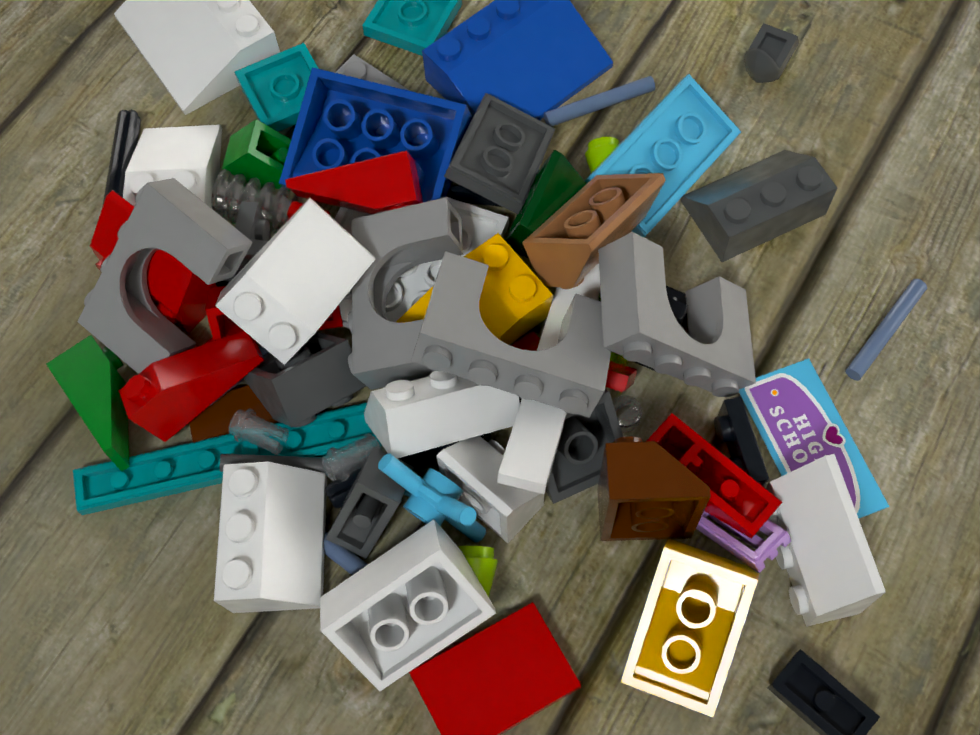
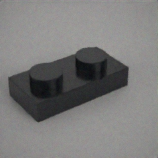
[714,396,769,488]
[767,649,880,735]

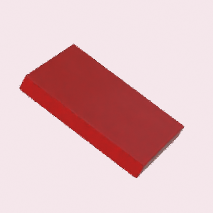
[409,602,581,735]

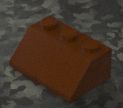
[597,436,711,541]

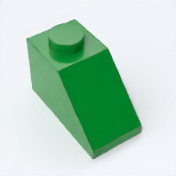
[222,119,291,190]

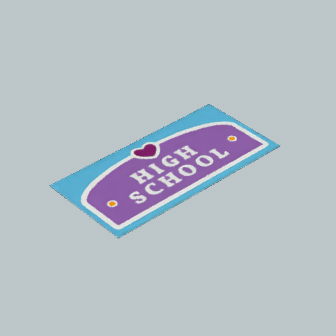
[739,358,889,518]

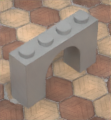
[77,178,253,374]
[348,197,463,390]
[598,232,756,397]
[411,251,611,418]

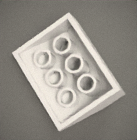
[114,0,280,115]

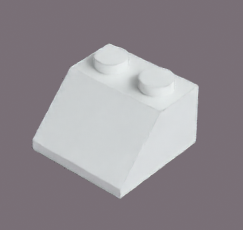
[436,436,544,543]

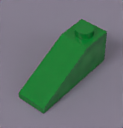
[46,335,129,472]

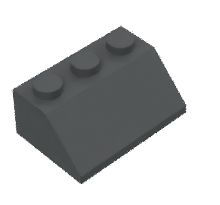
[681,150,837,262]

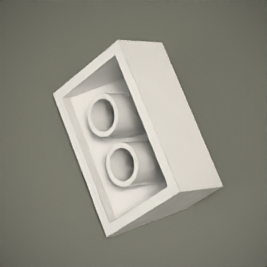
[364,371,520,458]
[766,454,886,627]
[214,461,327,613]
[320,519,496,691]

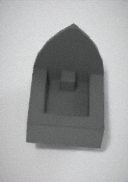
[744,23,799,83]

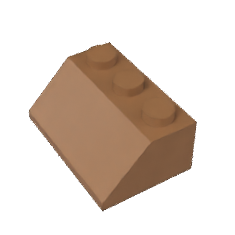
[522,173,666,289]

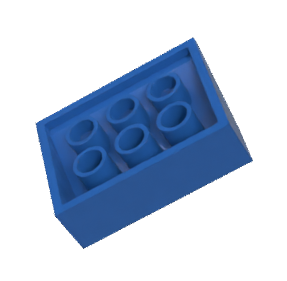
[422,0,613,121]
[279,67,473,202]

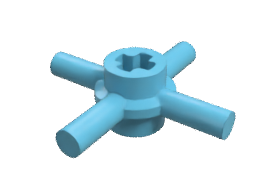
[378,453,486,543]

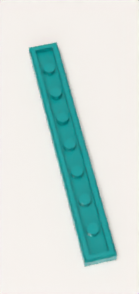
[73,403,382,515]

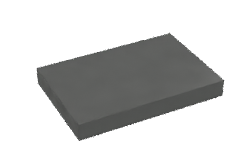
[444,93,555,214]

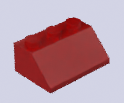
[90,190,217,333]

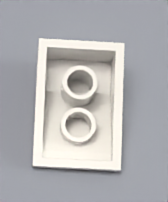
[123,125,222,213]
[215,198,375,365]

